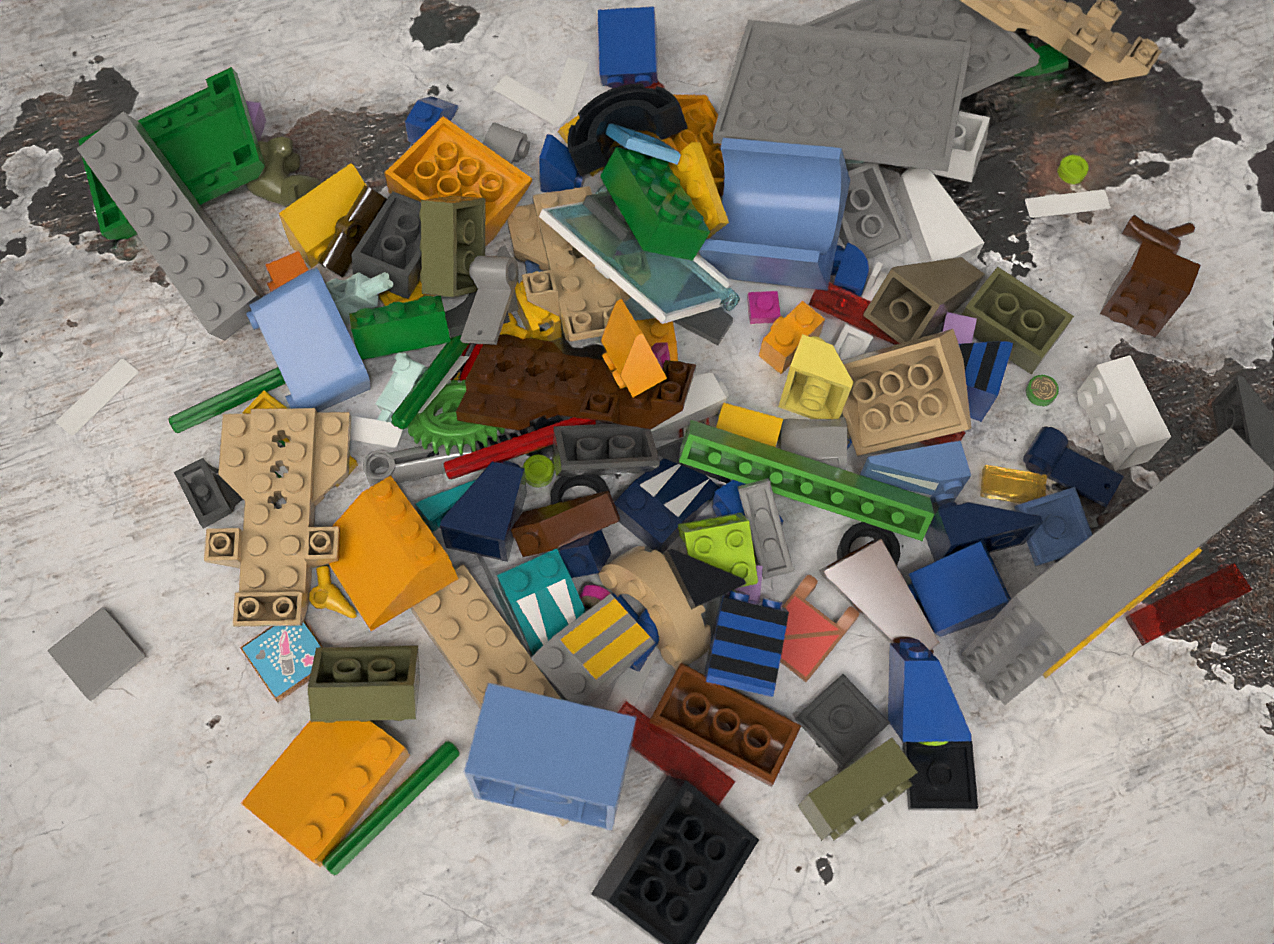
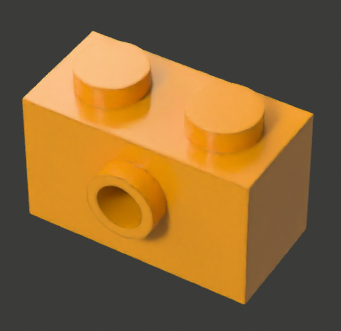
[759,301,825,374]

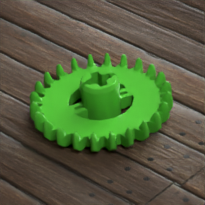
[407,379,505,456]

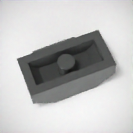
[174,458,243,529]

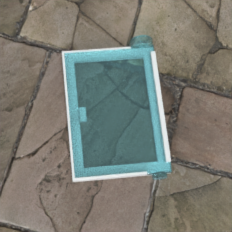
[539,184,740,324]

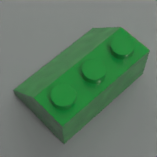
[349,296,451,360]

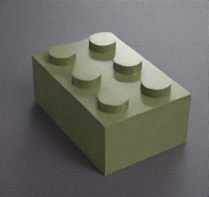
[419,196,486,297]
[962,266,1074,375]
[307,646,420,723]
[798,737,918,841]

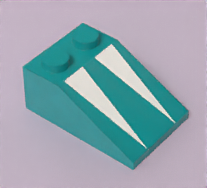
[497,549,586,672]

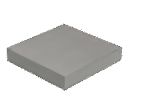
[47,607,146,701]

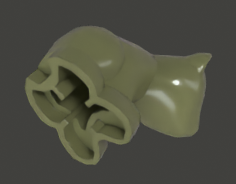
[245,136,322,207]

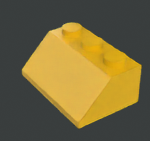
[278,163,367,268]

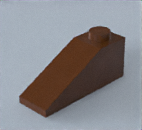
[511,490,620,557]

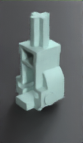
[325,272,393,325]
[375,353,427,422]

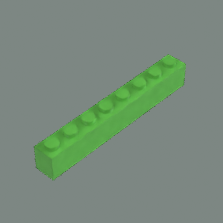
[679,420,935,541]

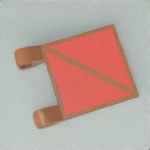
[780,574,859,683]

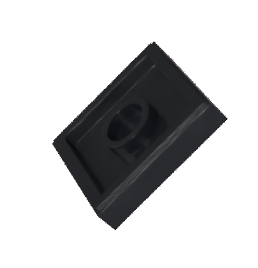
[903,741,978,811]

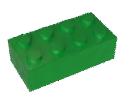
[600,147,710,261]

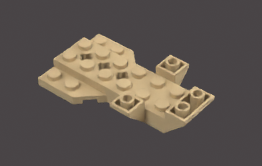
[960,0,1162,82]
[507,186,649,342]
[204,408,351,627]

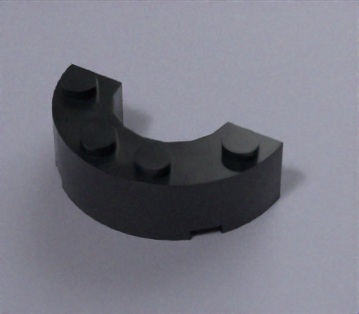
[568,83,688,177]

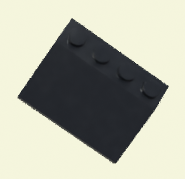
[591,776,759,944]

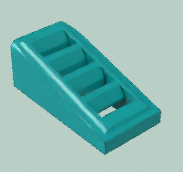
[415,479,476,532]

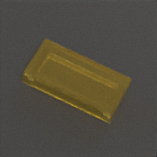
[980,464,1047,504]

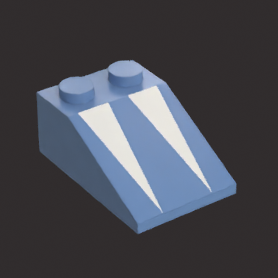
[860,441,971,506]

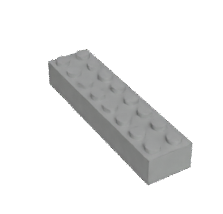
[77,111,265,341]

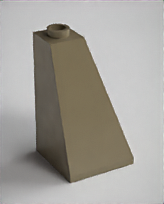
[863,257,985,344]

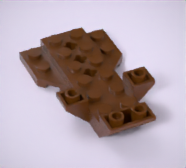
[456,334,696,431]

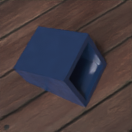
[440,461,527,562]

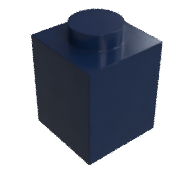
[559,529,612,578]

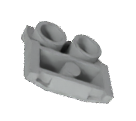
[781,417,847,470]

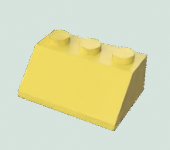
[778,334,853,419]

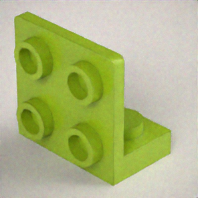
[678,512,758,587]

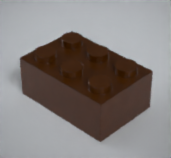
[1100,241,1201,337]

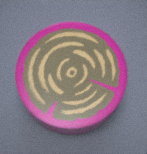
[580,585,611,609]

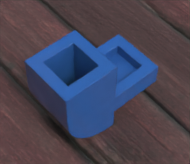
[830,242,869,304]

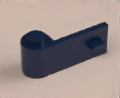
[1023,426,1124,507]

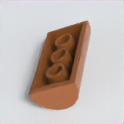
[649,663,801,787]

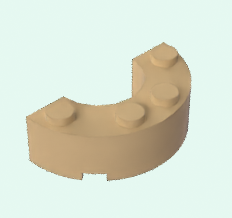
[598,546,711,670]

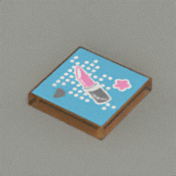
[240,620,323,703]

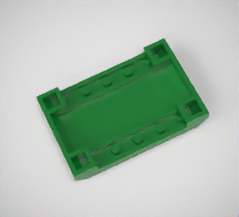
[78,67,265,240]

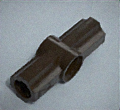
[318,185,387,277]

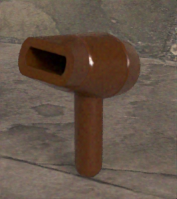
[1122,214,1195,254]

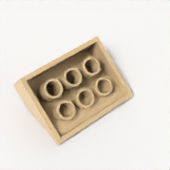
[842,329,972,456]

